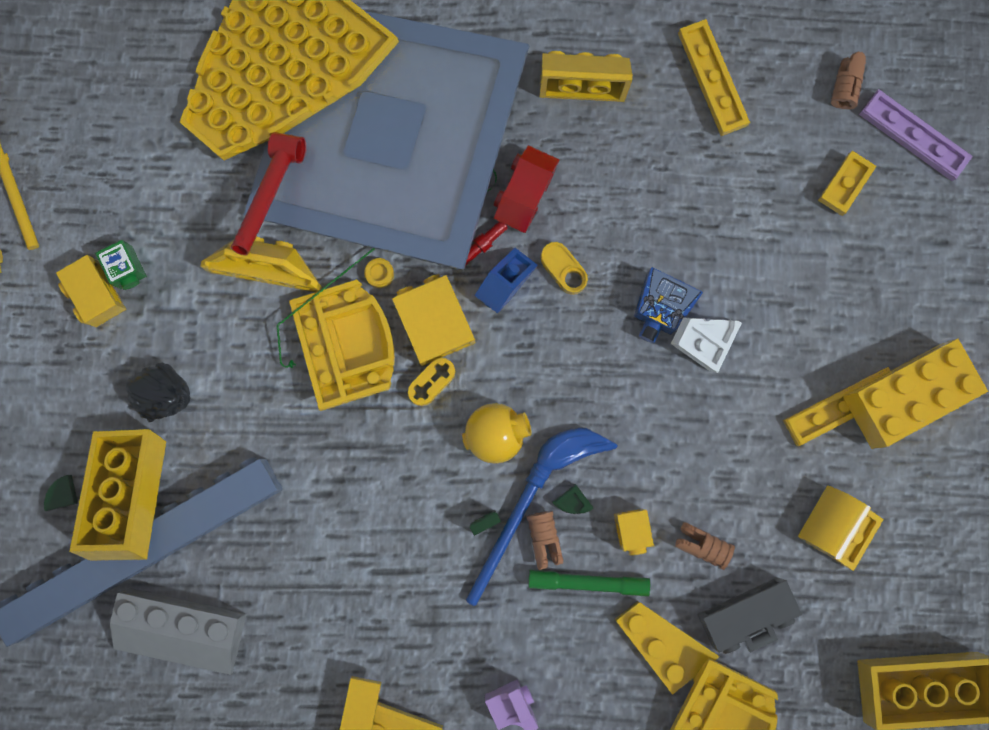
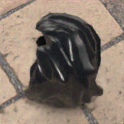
[126,362,191,422]

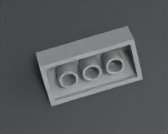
[110,588,247,675]

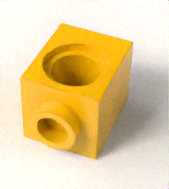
[614,508,654,555]

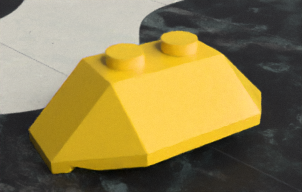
[200,237,323,292]

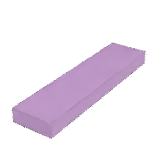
[859,89,973,181]

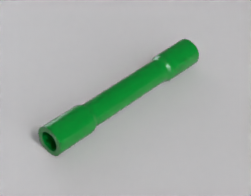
[528,570,650,596]

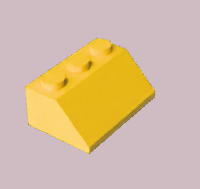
[539,51,633,102]

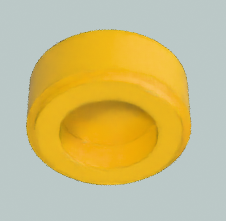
[364,258,394,289]

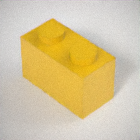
[56,255,127,327]

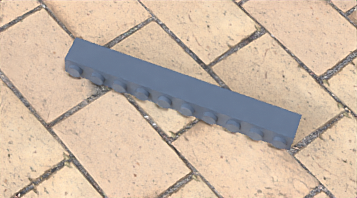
[0,457,283,647]

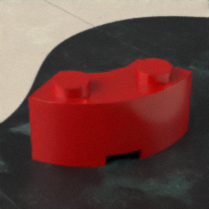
[493,145,560,233]

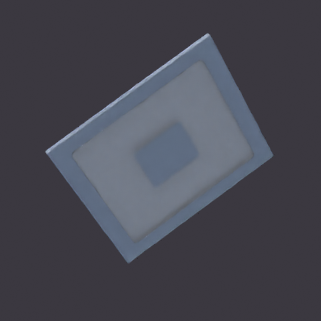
[244,11,530,271]

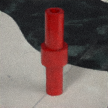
[465,221,508,266]

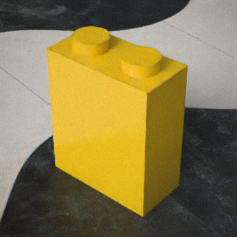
[392,274,476,366]

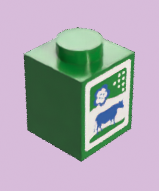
[95,240,147,290]

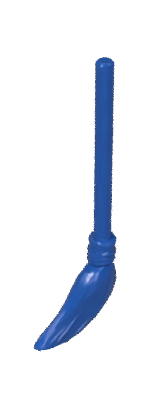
[466,428,618,606]

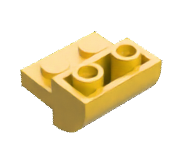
[797,485,884,571]

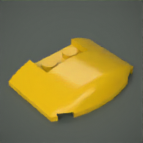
[289,279,395,411]
[670,658,778,730]

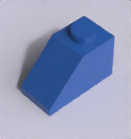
[474,248,538,314]

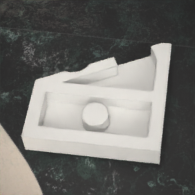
[671,317,742,373]

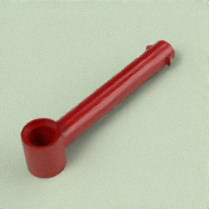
[231,132,306,256]

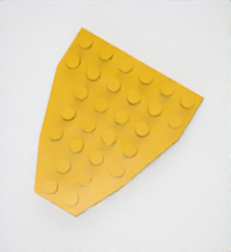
[180,0,399,161]

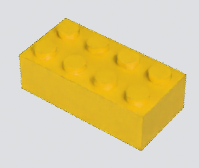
[843,338,989,449]
[69,429,167,561]
[857,652,989,730]

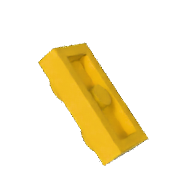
[818,151,877,216]

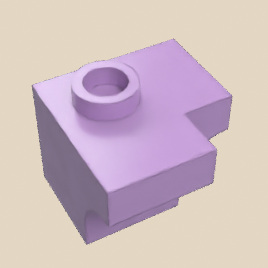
[485,679,539,730]

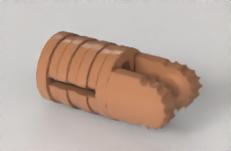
[831,51,866,110]
[526,511,564,570]
[675,522,735,570]

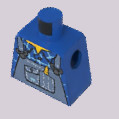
[634,267,703,343]

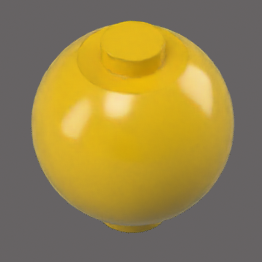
[462,403,532,464]

